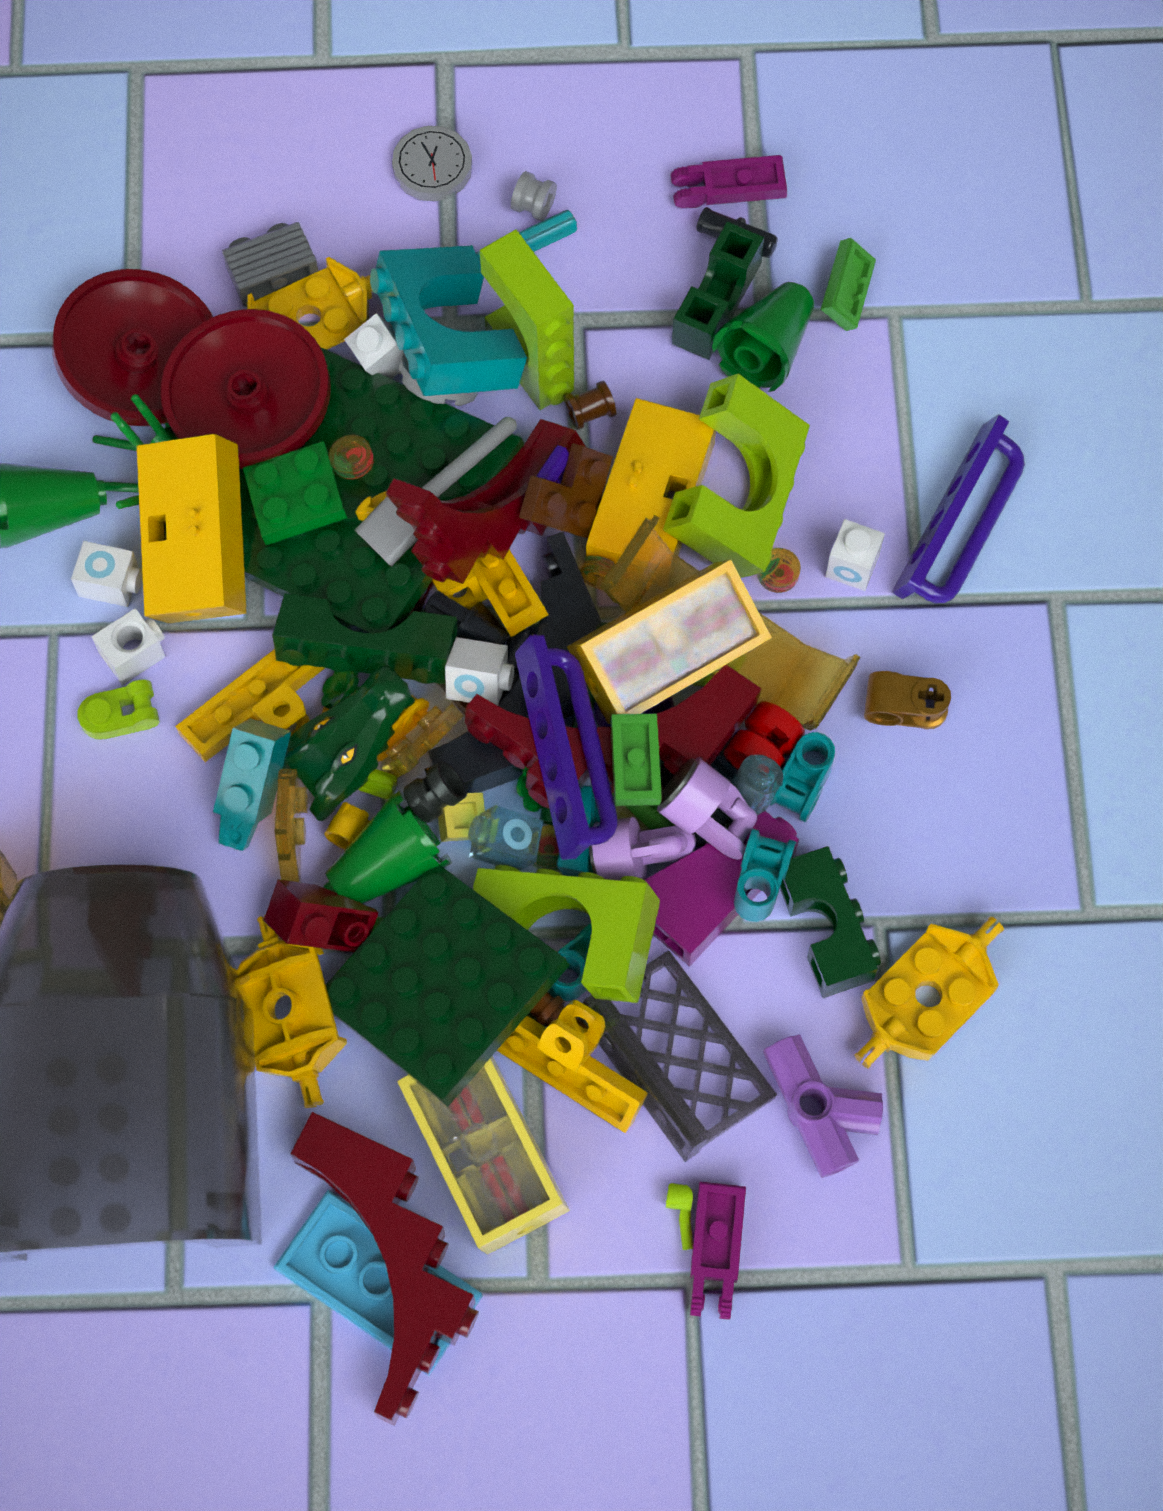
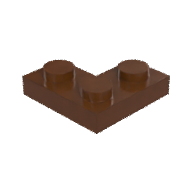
[519,444,613,539]

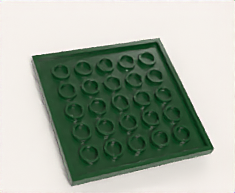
[239,347,524,633]

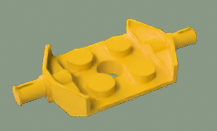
[247,257,373,350]
[233,915,347,1108]
[854,916,1004,1069]

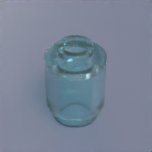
[731,755,783,815]

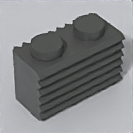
[222,222,318,307]

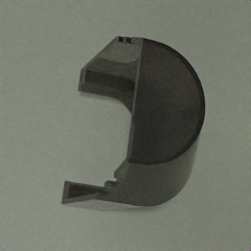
[0,865,262,1263]

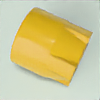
[324,802,370,850]

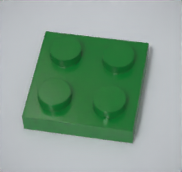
[243,441,347,545]

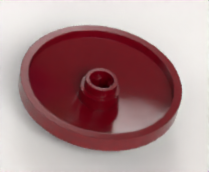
[52,269,213,426]
[161,309,331,469]

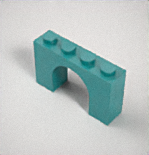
[370,245,527,396]

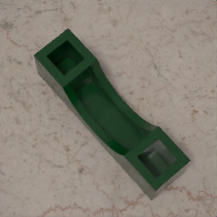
[272,593,458,685]

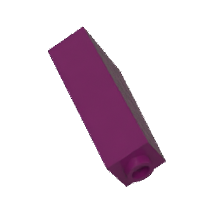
[645,811,799,967]

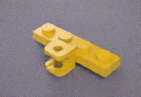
[432,549,549,637]
[175,649,325,762]
[497,1000,648,1133]

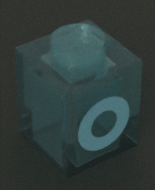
[468,805,543,871]

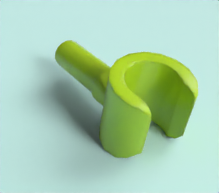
[665,1183,693,1250]

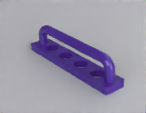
[892,414,1025,603]
[515,635,618,860]

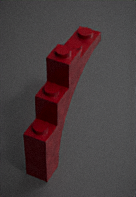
[385,419,586,584]
[465,664,762,808]
[290,1112,479,1426]

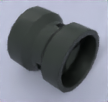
[403,761,467,823]

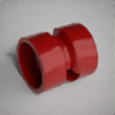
[724,701,805,785]

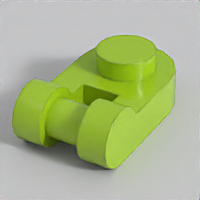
[77,680,160,740]

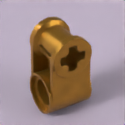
[864,671,951,730]

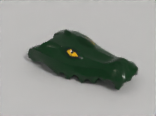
[281,666,415,821]

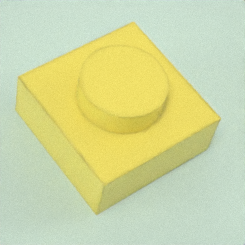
[438,793,488,842]

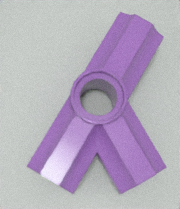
[763,1034,883,1179]

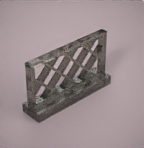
[579,951,777,1162]

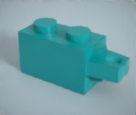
[213,718,291,851]

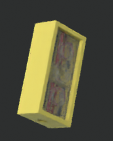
[397,1055,570,1255]

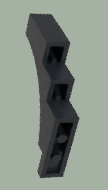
[424,532,602,793]

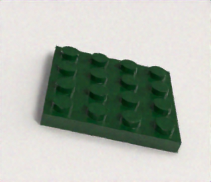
[326,865,570,1107]

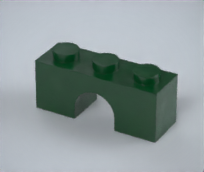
[672,222,764,360]
[780,846,881,998]

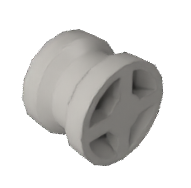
[511,171,557,221]

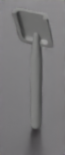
[355,417,517,566]

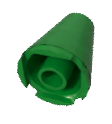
[712,282,814,392]
[0,463,107,549]
[323,791,452,904]

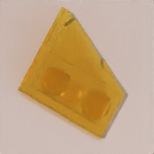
[382,703,464,778]
[274,769,308,882]

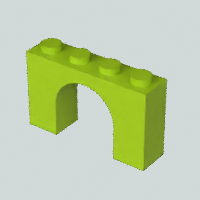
[480,229,574,410]
[663,374,810,578]
[473,865,660,1003]

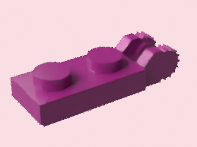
[670,155,787,209]
[690,1181,746,1320]

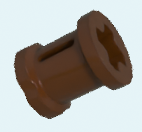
[564,381,617,430]

